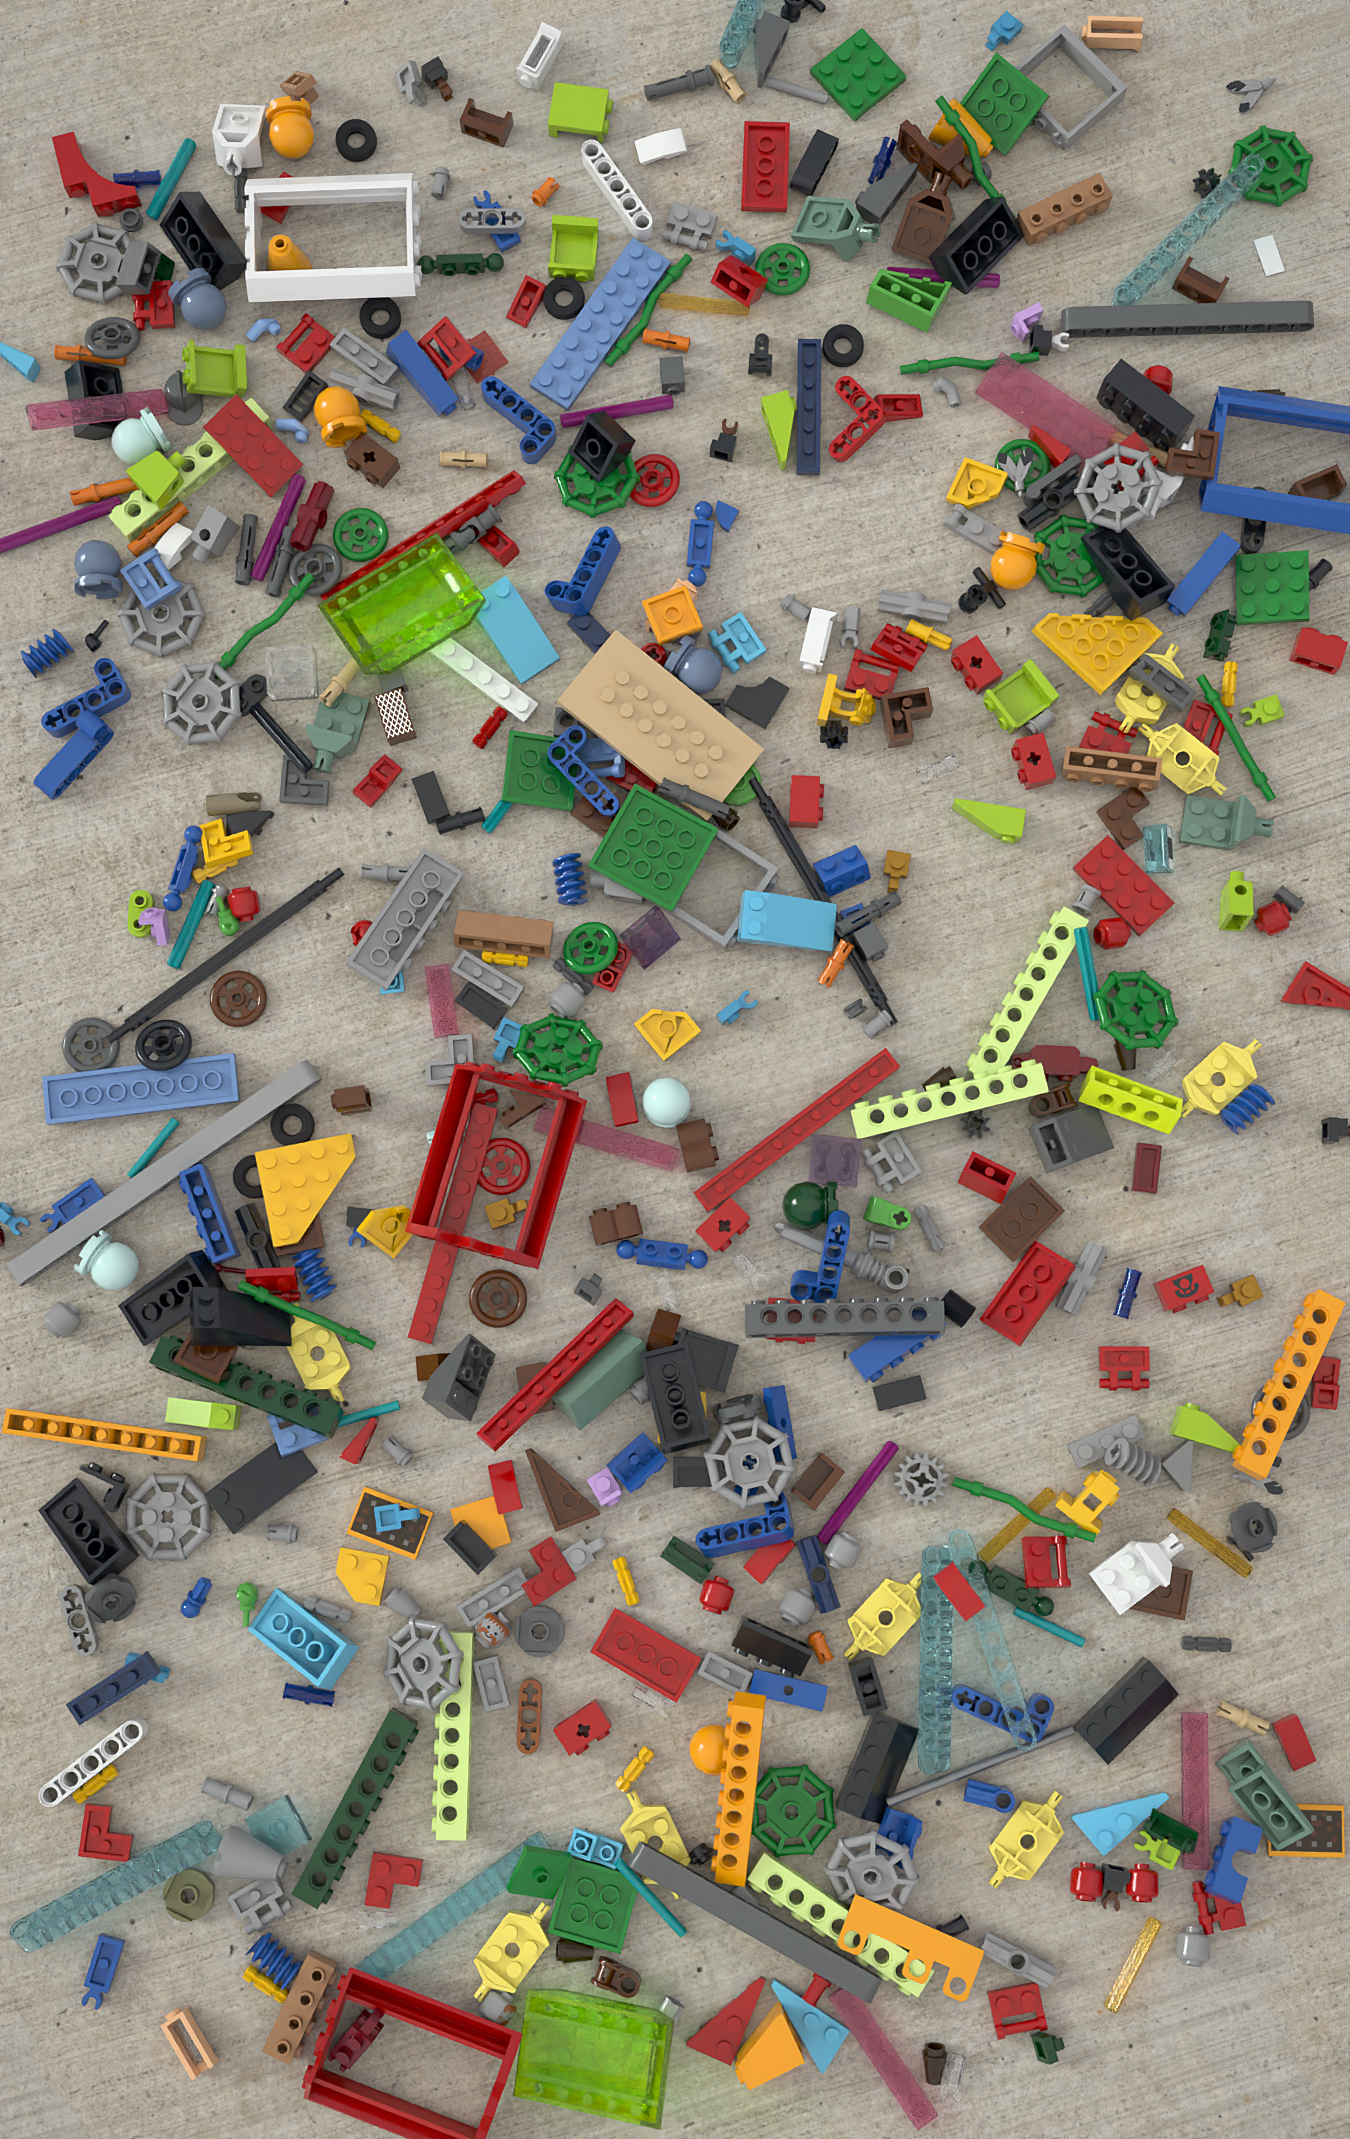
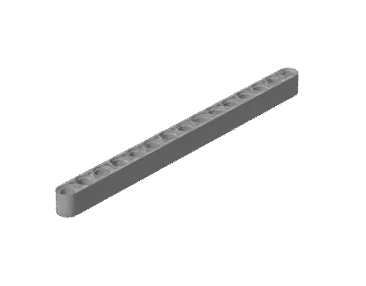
[7,1060,321,1286]

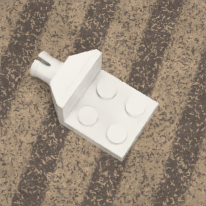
[212,104,266,176]
[1138,437,1194,521]
[1088,1533,1185,1615]

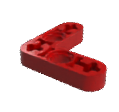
[829,376,886,462]

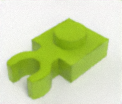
[1238,694,1285,727]
[1134,1830,1181,1871]

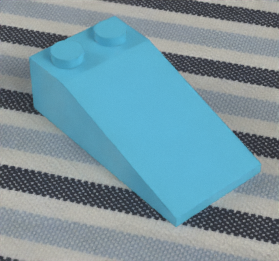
[467,576,560,685]
[737,890,837,952]
[248,1588,359,1690]

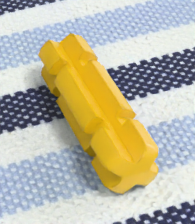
[359,409,402,443]
[1221,661,1238,708]
[192,859,238,884]
[482,951,529,967]
[612,1556,640,1606]
[615,1746,654,1793]
[72,1764,119,1804]
[242,1965,289,2004]

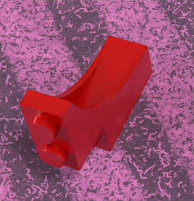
[52,131,142,217]

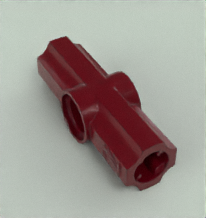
[290,481,335,552]

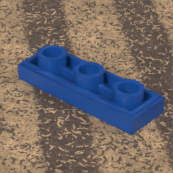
[763,1385,797,1462]
[749,1668,828,1712]

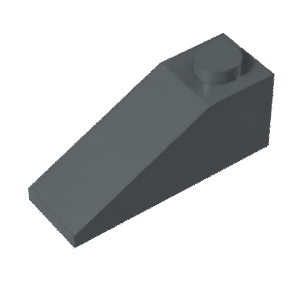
[753,11,790,88]
[855,162,919,225]

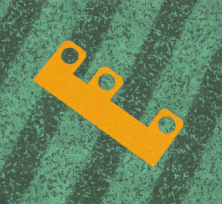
[837,1894,985,2002]

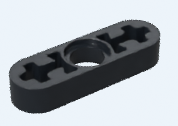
[1240,486,1267,554]

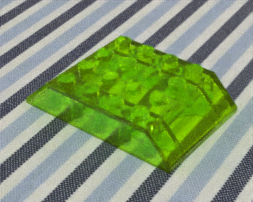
[317,533,486,675]
[513,1989,674,2130]

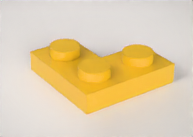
[199,819,254,868]

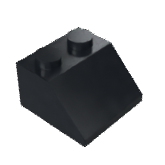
[568,411,636,482]

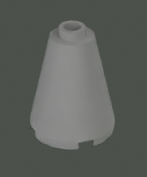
[213,1825,288,1881]

